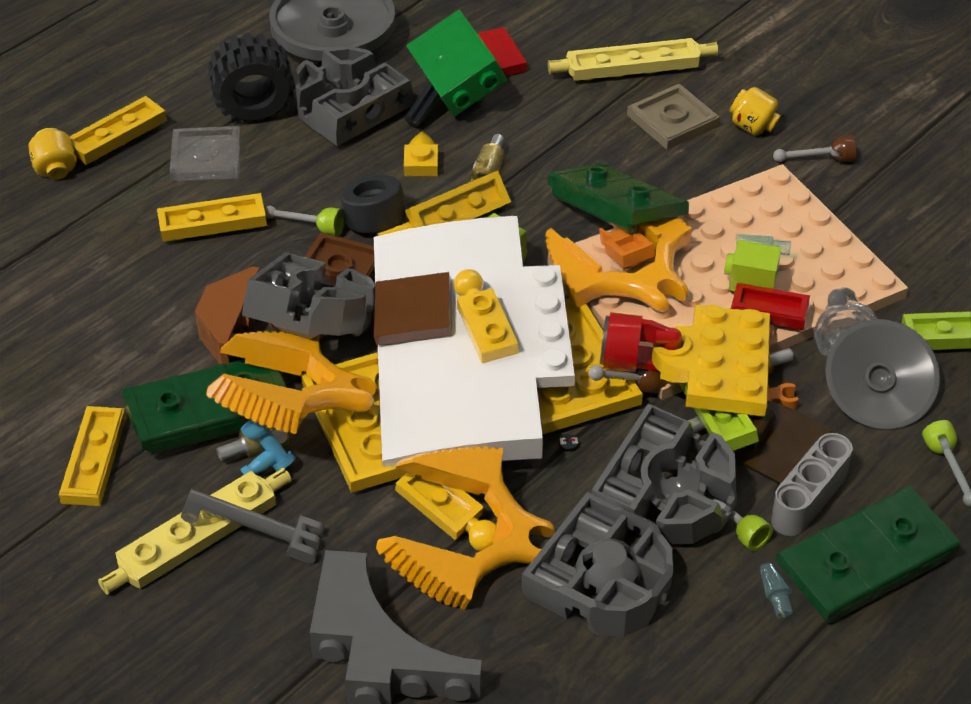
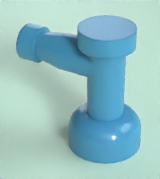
[240,419,296,475]

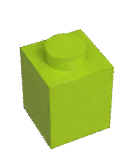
[724,239,782,291]

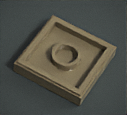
[627,84,720,150]

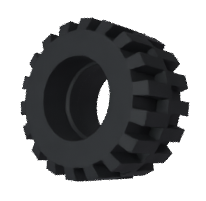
[208,33,295,123]

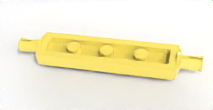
[548,38,718,81]
[98,468,292,595]

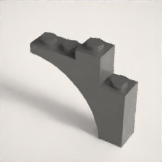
[310,550,482,704]

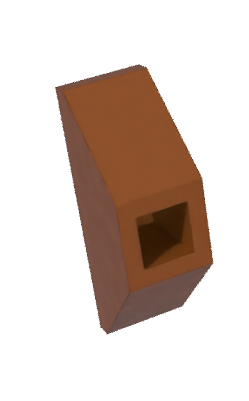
[195,266,260,364]

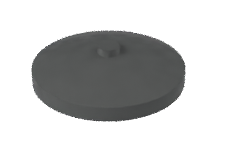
[269,0,395,61]

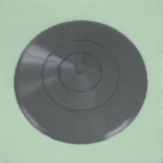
[825,319,940,429]

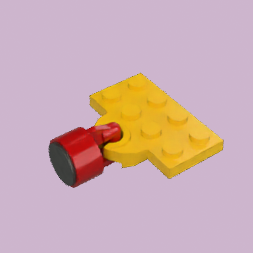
[600,304,770,417]

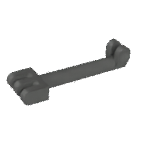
[181,488,325,563]

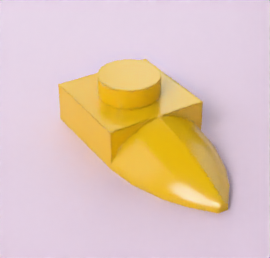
[404,131,438,177]

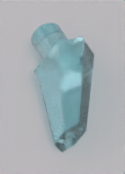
[735,233,791,255]
[759,563,793,618]

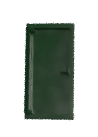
[548,163,689,234]
[121,359,287,455]
[775,485,960,623]

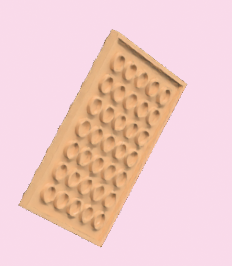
[548,164,908,400]

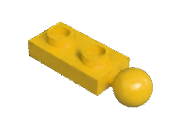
[454,269,518,363]
[395,472,496,551]

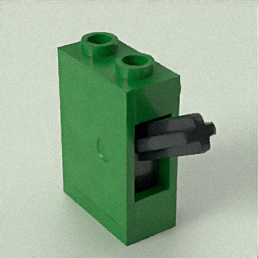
[405,9,508,128]

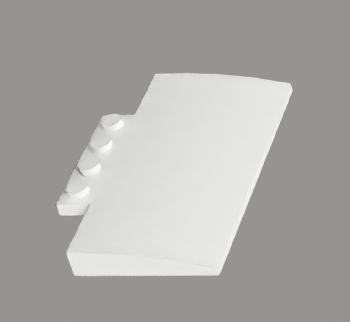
[374,216,575,467]

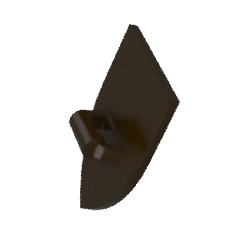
[733,401,832,485]

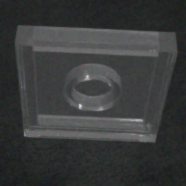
[170,126,241,181]

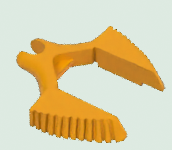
[545,216,692,312]
[206,331,376,434]
[376,446,555,610]

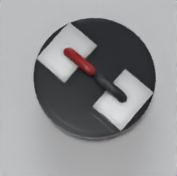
[559,434,579,450]

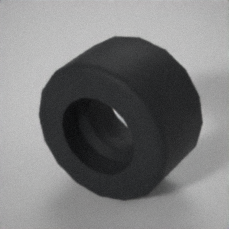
[340,175,407,233]

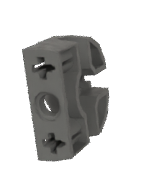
[293,46,414,146]
[242,252,375,339]
[592,404,737,545]
[522,492,673,637]

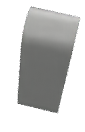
[771,433,853,536]

